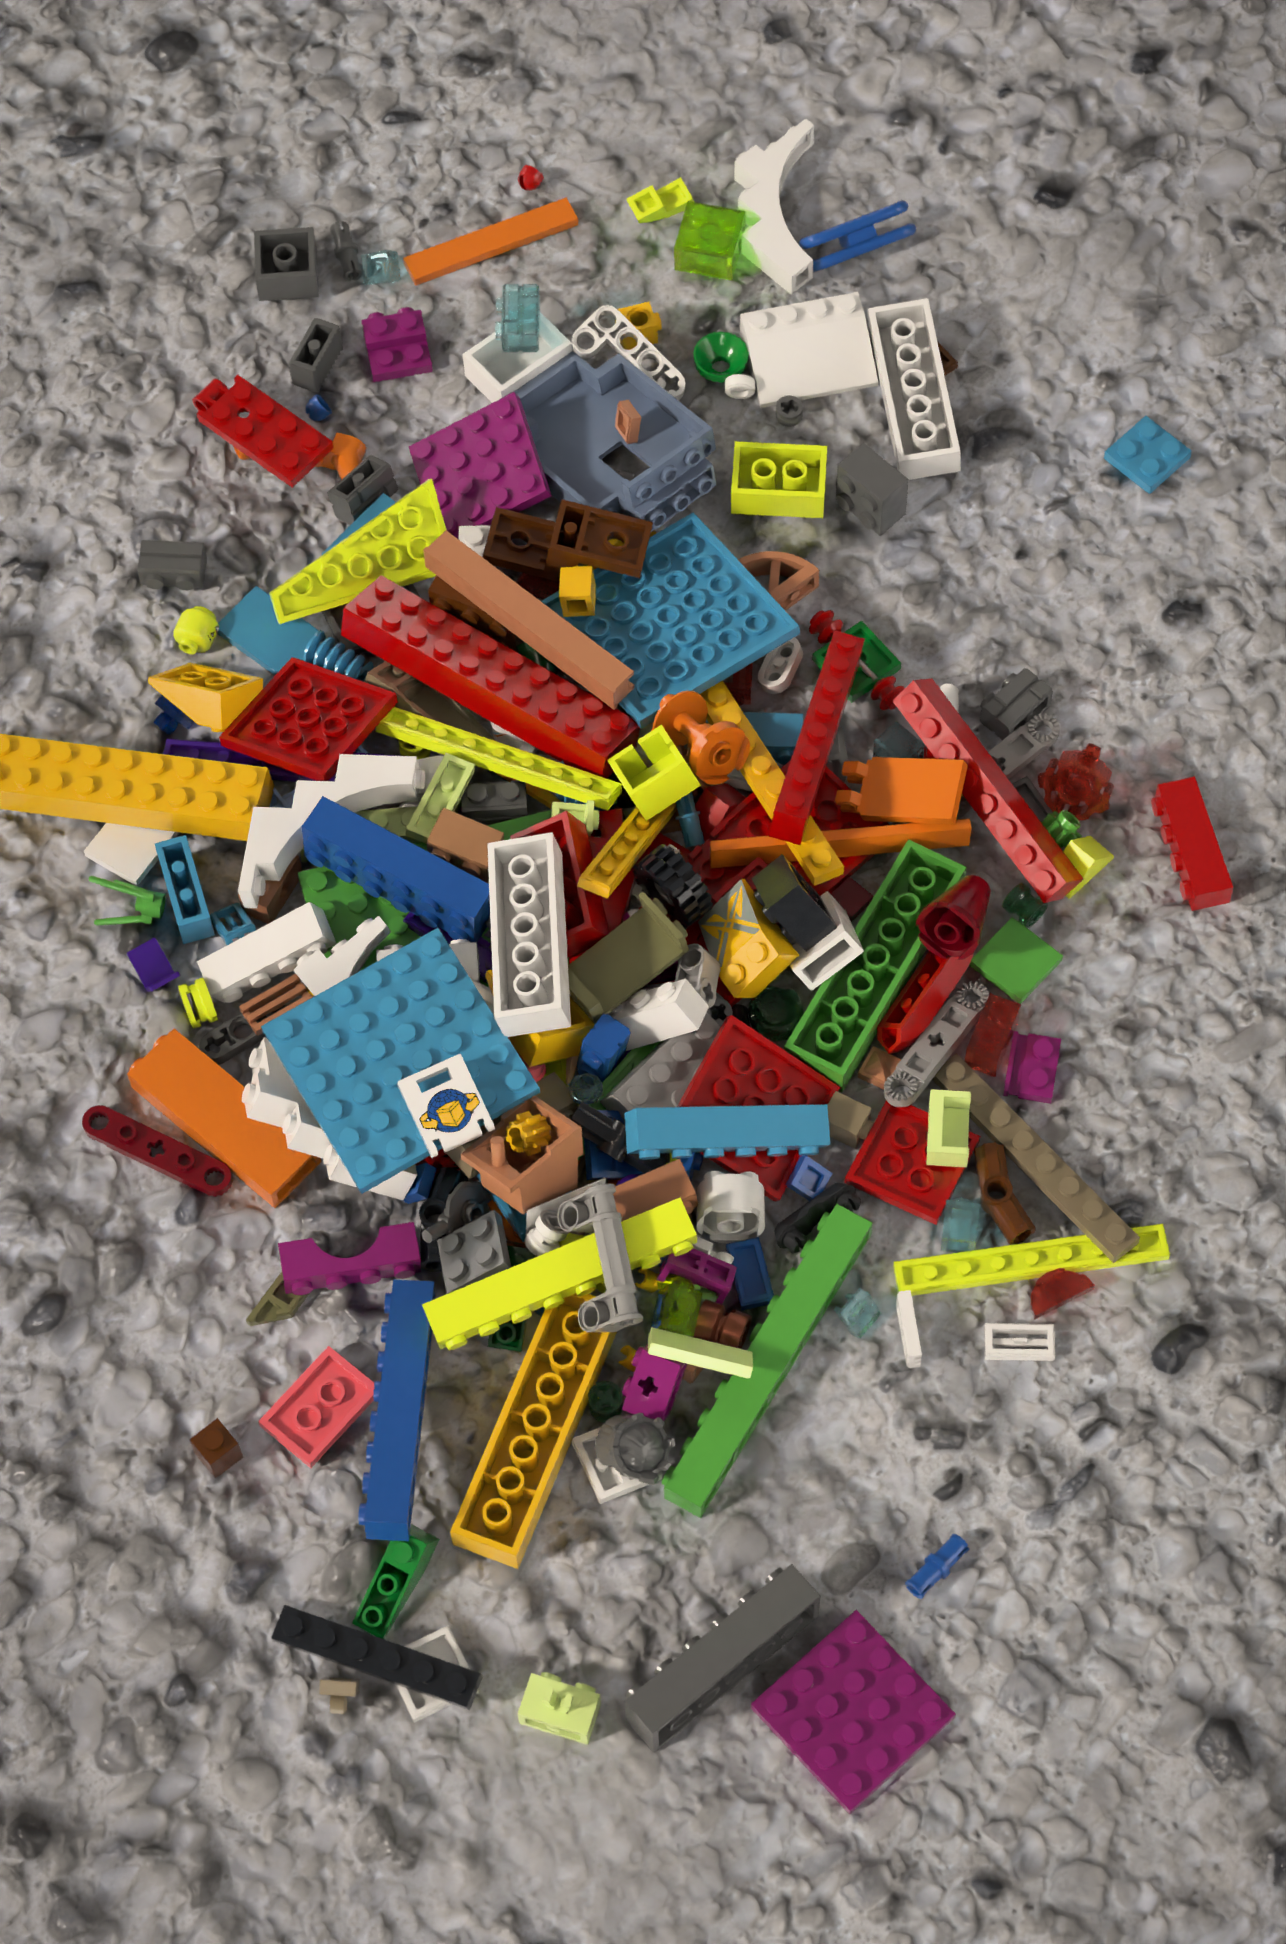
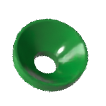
[693,332,749,382]

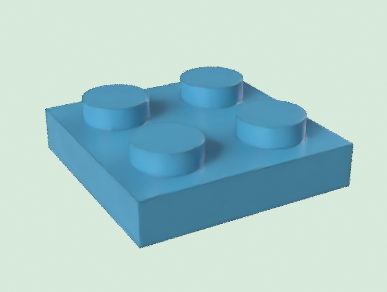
[1104,415,1192,494]

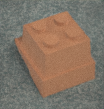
[461,1096,584,1214]

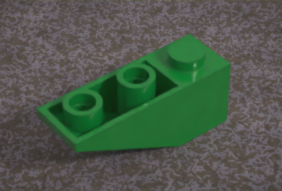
[352,1524,440,1639]

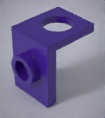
[126,938,181,992]

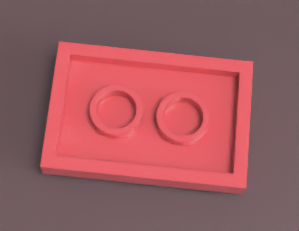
[258,1346,375,1468]

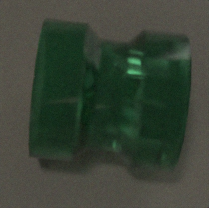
[1002,883,1048,928]

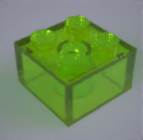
[674,201,746,280]

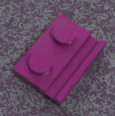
[1003,1031,1061,1104]

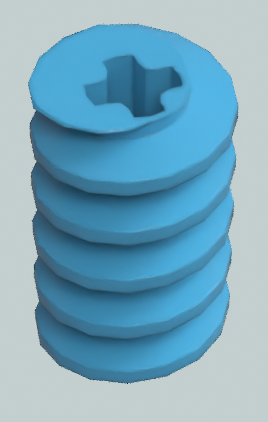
[303,630,374,682]

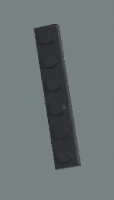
[271,1605,483,1710]

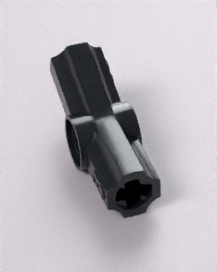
[570,1101,667,1174]
[419,1167,468,1272]

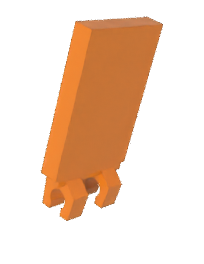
[835,757,968,825]

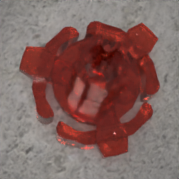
[1038,743,1114,820]

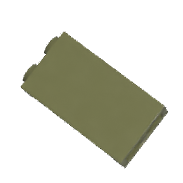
[568,892,689,1024]

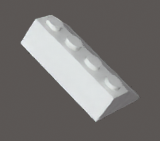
[740,292,879,408]

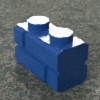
[577,1014,631,1085]

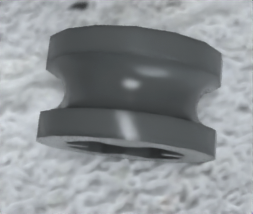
[776,395,803,427]

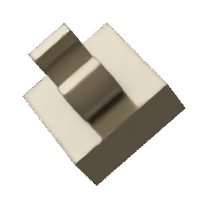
[319,1677,360,1714]

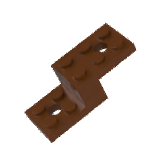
[482,499,653,582]

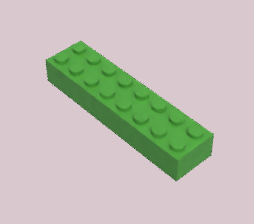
[784,839,967,1093]

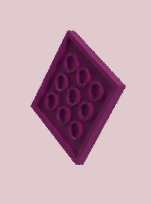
[409,392,552,539]
[751,1610,956,1814]

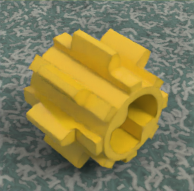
[506,1111,551,1156]

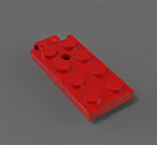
[192,375,334,488]

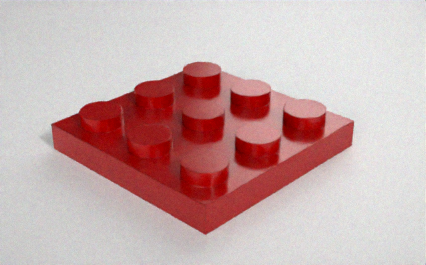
[845,1101,981,1225]

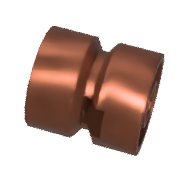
[691,1299,752,1349]

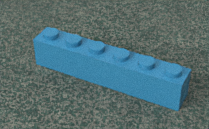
[624,1104,831,1160]

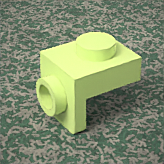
[551,800,599,836]

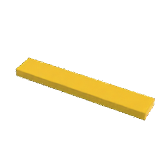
[577,803,677,899]

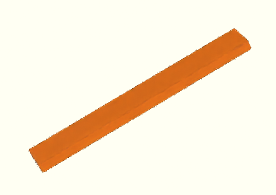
[709,818,972,869]

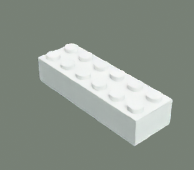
[868,298,961,480]
[487,832,571,1037]

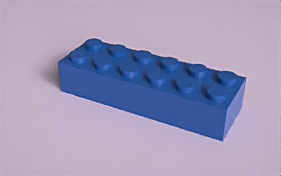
[302,796,490,943]

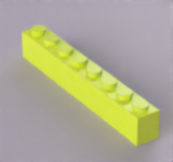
[422,1197,697,1350]

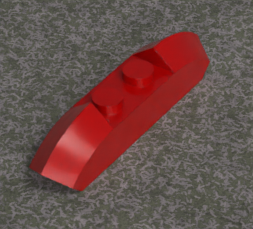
[877,951,974,1054]

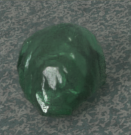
[748,985,804,1042]

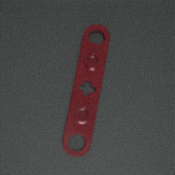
[82,1105,233,1197]

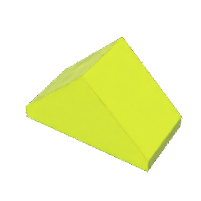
[1063,836,1114,899]

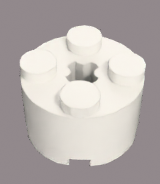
[696,1171,765,1244]

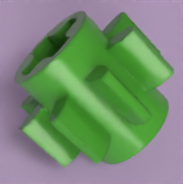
[1041,810,1082,848]

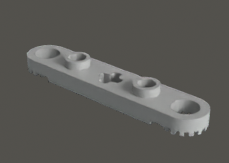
[956,713,1060,819]
[884,981,989,1107]

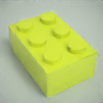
[731,441,827,518]

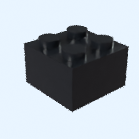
[751,854,837,952]

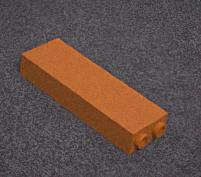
[127,1028,321,1208]

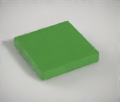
[969,917,1063,1004]

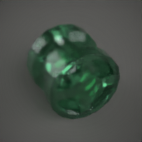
[588,1381,623,1423]

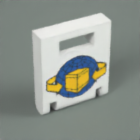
[397,1054,495,1158]

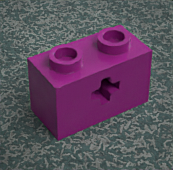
[622,1344,688,1421]

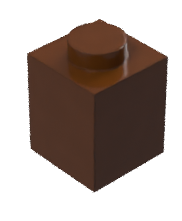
[189,1418,243,1479]

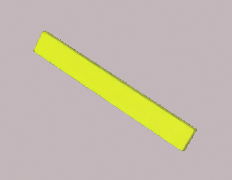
[376,707,622,811]
[893,1224,1170,1296]

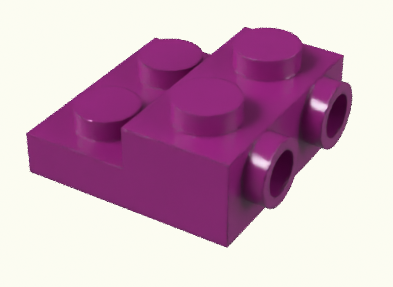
[361,307,433,382]

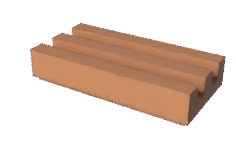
[239,974,313,1036]

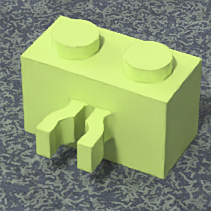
[518,1672,601,1745]

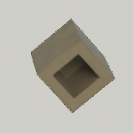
[827,1091,874,1149]

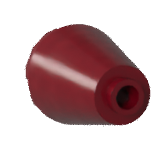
[916,875,991,960]

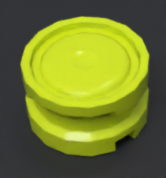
[178,977,218,1029]

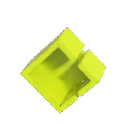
[607,725,701,821]

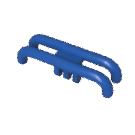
[799,200,916,272]

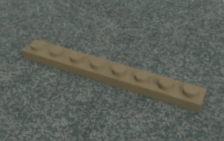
[932,1053,1140,1263]

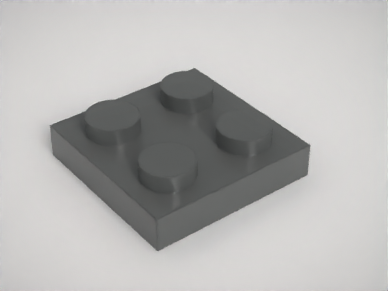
[437,1210,511,1294]

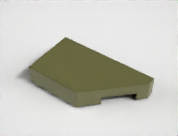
[246,1272,310,1326]

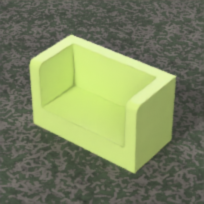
[926,1089,971,1168]

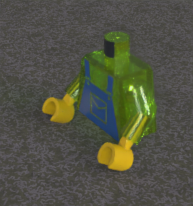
[618,1268,702,1372]

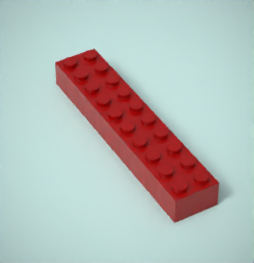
[341,575,640,779]

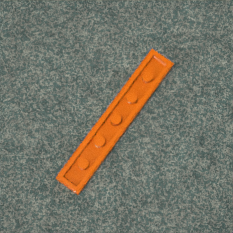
[403,197,578,286]

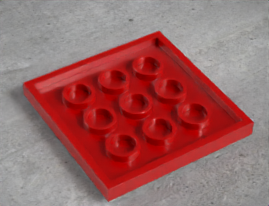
[219,657,398,781]
[677,1015,840,1202]

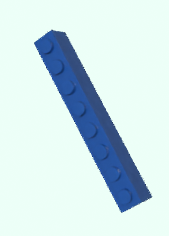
[358,1279,436,1541]

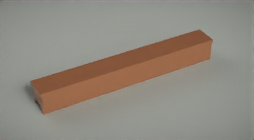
[423,530,634,710]

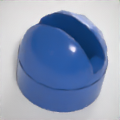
[305,394,332,421]

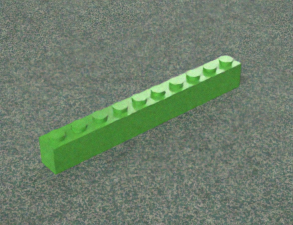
[662,1204,872,1518]

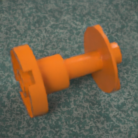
[651,690,750,785]

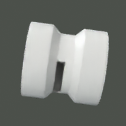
[524,1210,569,1256]

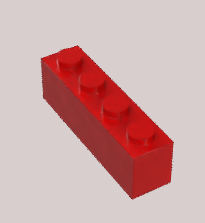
[1151,776,1234,911]

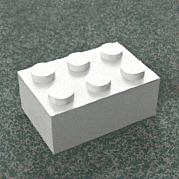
[463,306,572,403]

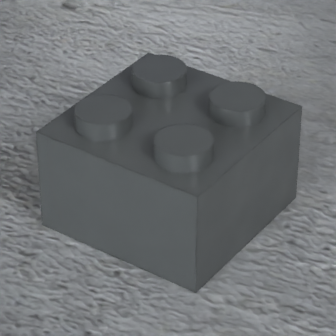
[254,227,319,301]
[836,443,909,536]

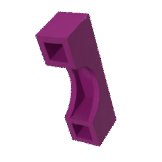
[278,1222,421,1295]

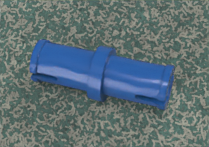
[905,1534,970,1599]

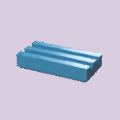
[210,902,256,945]

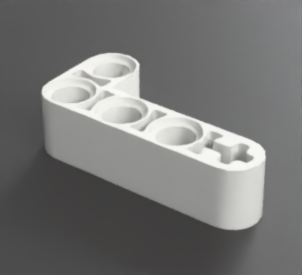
[572,305,686,400]

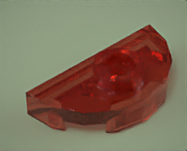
[1030,1268,1095,1320]

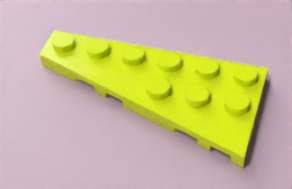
[269,479,446,624]

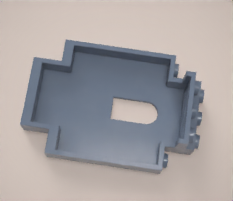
[515,351,716,532]

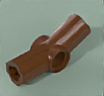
[974,1142,1036,1245]

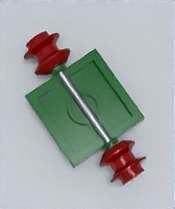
[809,610,905,710]

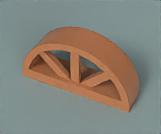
[738,551,819,611]

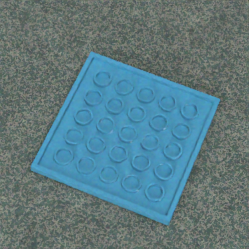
[541,512,800,729]
[261,928,540,1194]

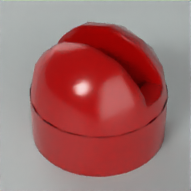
[518,165,544,191]

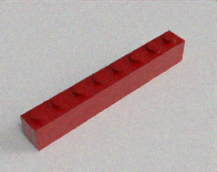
[768,630,865,845]
[893,678,1084,903]

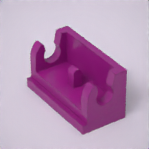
[657,1248,737,1305]

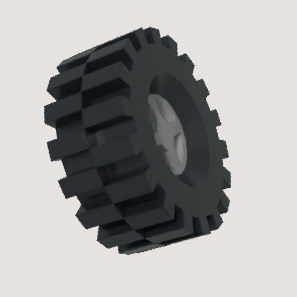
[633,844,713,930]

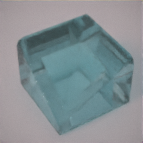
[361,250,401,285]

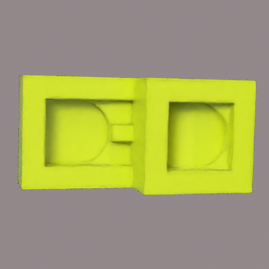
[626,177,695,224]

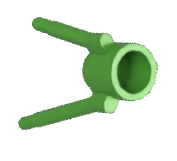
[89,876,166,925]

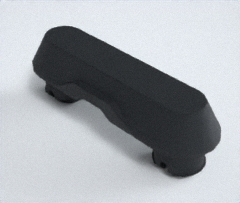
[774,1182,861,1253]

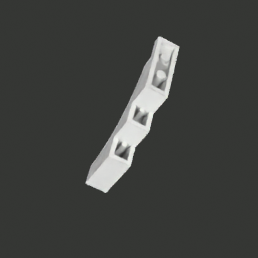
[238,754,425,908]

